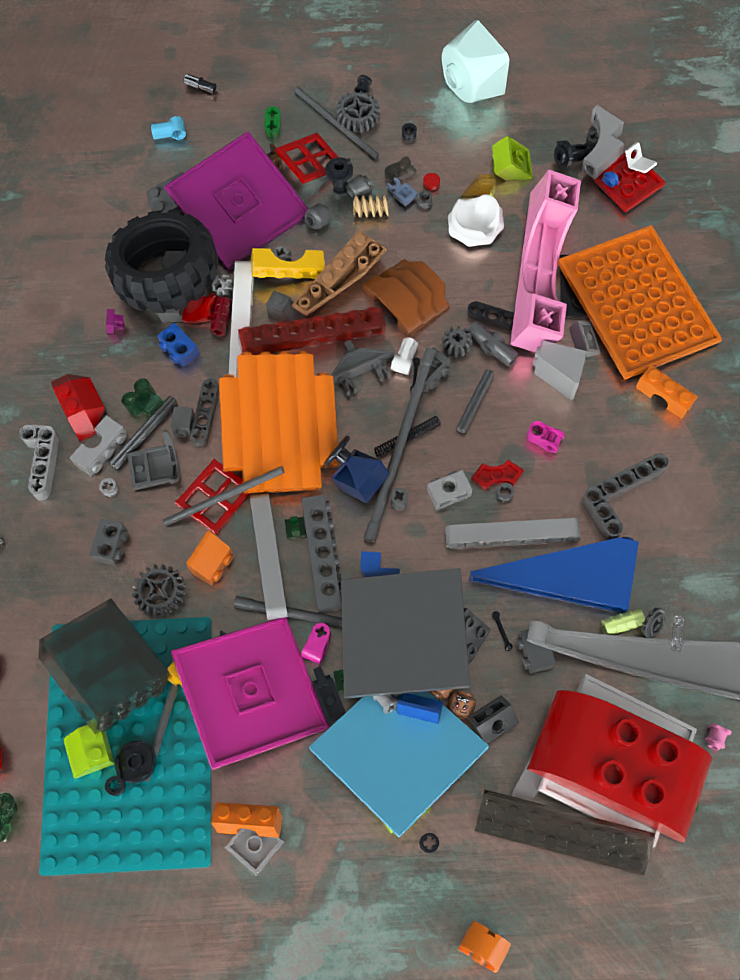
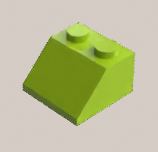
[492,136,533,181]
[63,721,115,779]

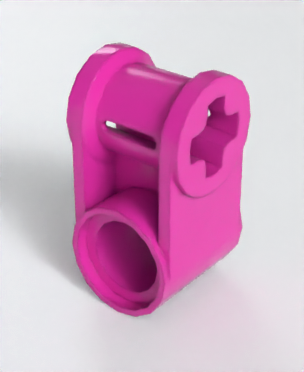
[526,421,565,453]
[301,623,332,664]

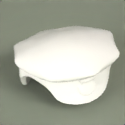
[448,194,504,247]

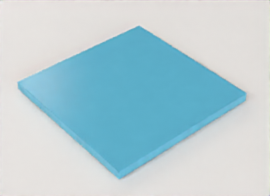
[309,691,489,838]

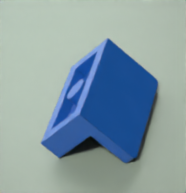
[397,693,443,724]

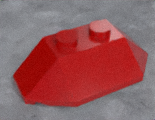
[51,374,105,442]

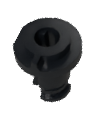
[554,140,593,169]
[325,157,353,195]

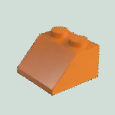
[186,531,233,586]

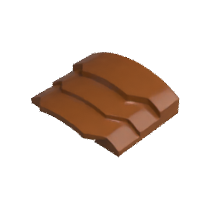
[363,259,450,338]

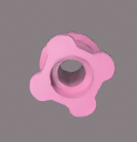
[704,723,732,751]

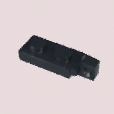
[312,666,346,725]

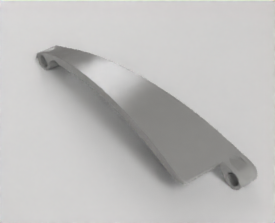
[527,620,740,700]

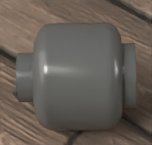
[347,175,373,200]
[305,203,331,230]

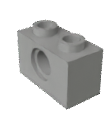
[427,470,472,510]

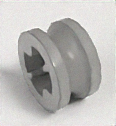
[99,478,118,497]

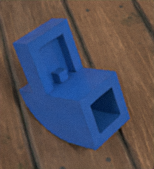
[361,551,400,578]

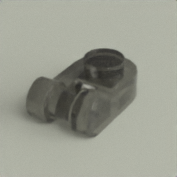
[384,156,417,183]

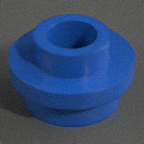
[602,171,619,188]

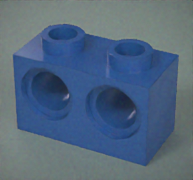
[157,322,200,367]

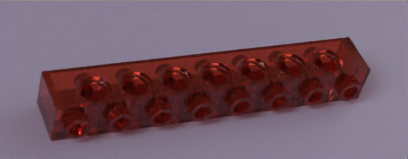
[238,307,386,355]

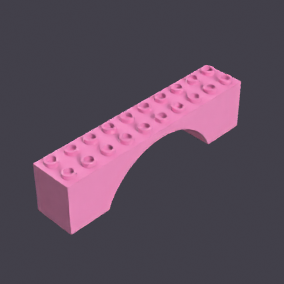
[510,170,581,352]

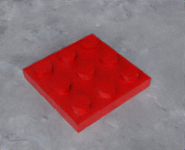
[591,151,666,213]

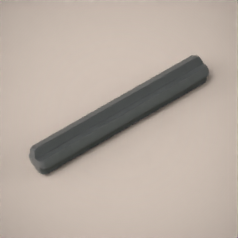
[456,369,494,434]

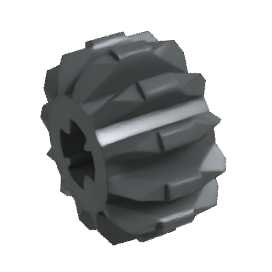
[442,326,473,358]

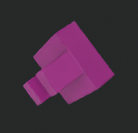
[106,309,124,334]

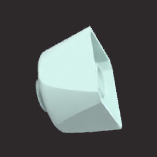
[441,20,509,103]

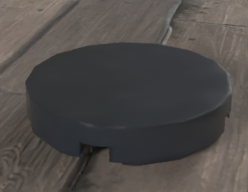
[115,740,156,784]

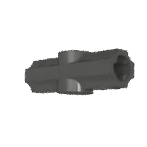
[467,321,519,367]

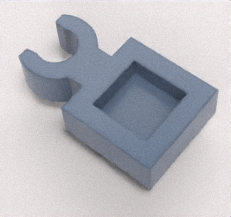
[387,178,418,206]

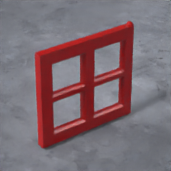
[275,133,338,184]
[175,459,252,535]

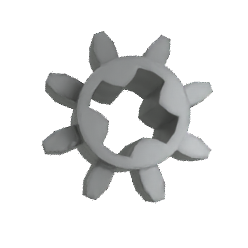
[272,246,292,262]
[212,274,234,296]

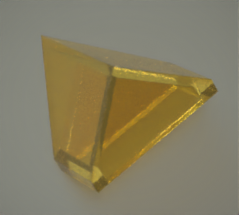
[459,174,496,198]

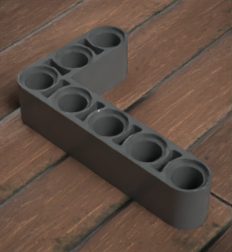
[582,453,669,540]

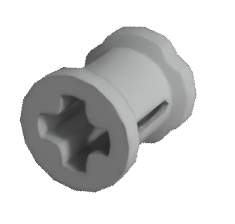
[373,695,398,714]

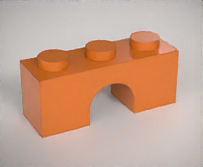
[636,365,698,419]
[211,802,283,838]

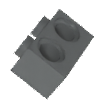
[89,519,128,565]

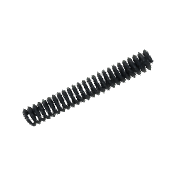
[374,416,441,458]

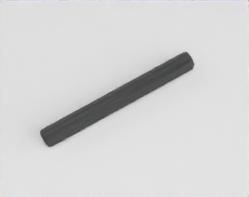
[109,396,177,469]

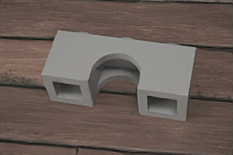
[70,415,128,477]

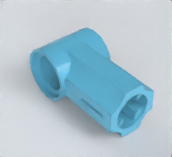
[151,116,186,140]

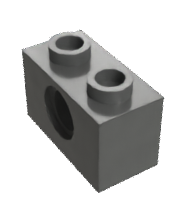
[467,695,519,744]

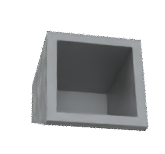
[532,340,587,400]

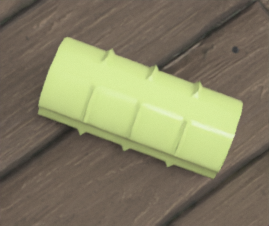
[601,608,645,635]

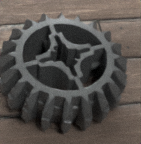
[336,90,380,134]
[132,564,186,617]

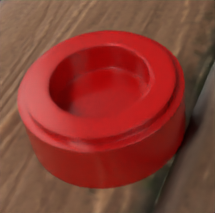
[423,173,440,191]

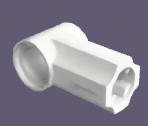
[391,337,418,375]

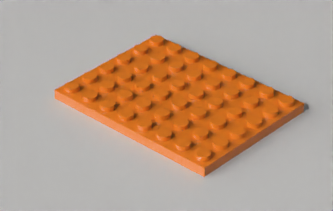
[557,225,722,380]

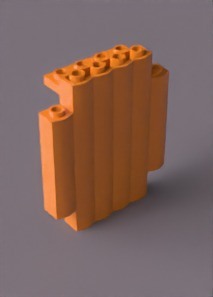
[219,351,339,493]

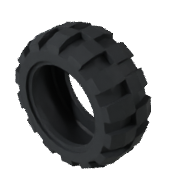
[105,210,218,313]

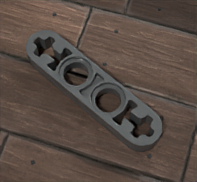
[190,378,219,447]

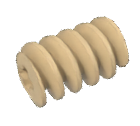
[353,194,388,218]

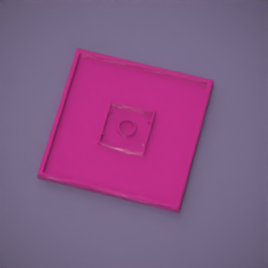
[171,617,329,770]

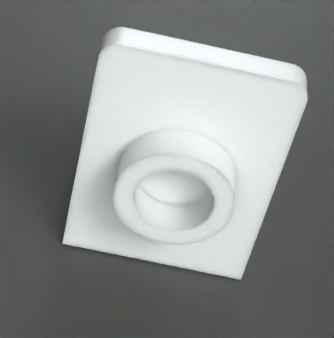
[625,142,657,173]

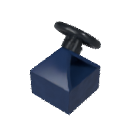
[323,436,390,503]

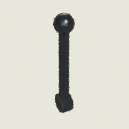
[410,357,420,391]
[492,611,513,650]

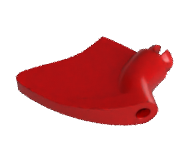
[182,293,218,323]

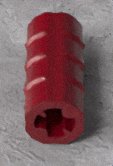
[210,297,233,336]

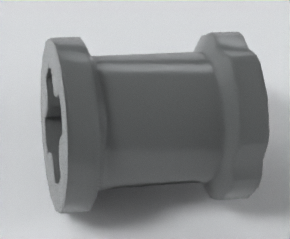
[391,488,408,510]

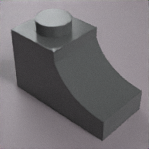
[266,290,306,328]

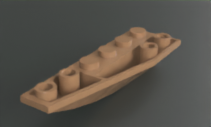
[292,230,387,316]

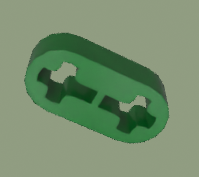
[264,106,281,138]

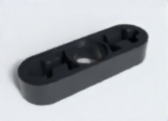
[467,301,514,331]

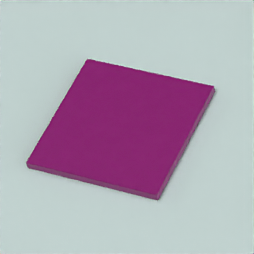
[164,131,309,271]

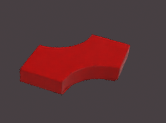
[471,460,524,490]

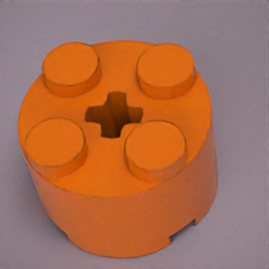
[457,921,511,974]

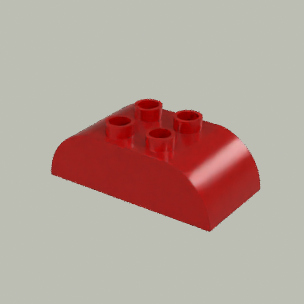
[527,690,713,843]

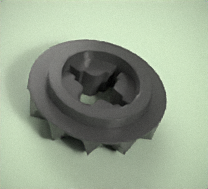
[641,607,665,638]

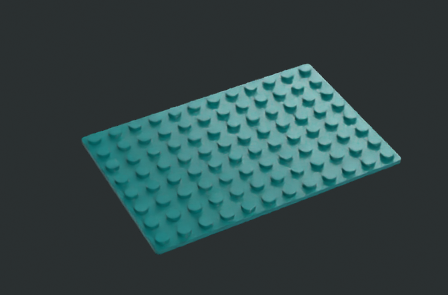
[39,617,211,876]

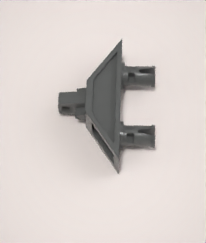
[331,340,394,396]

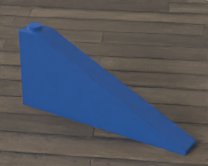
[469,537,639,613]

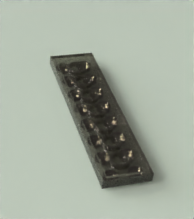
[475,789,655,875]

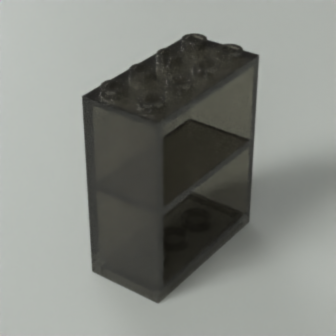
[38,598,169,734]

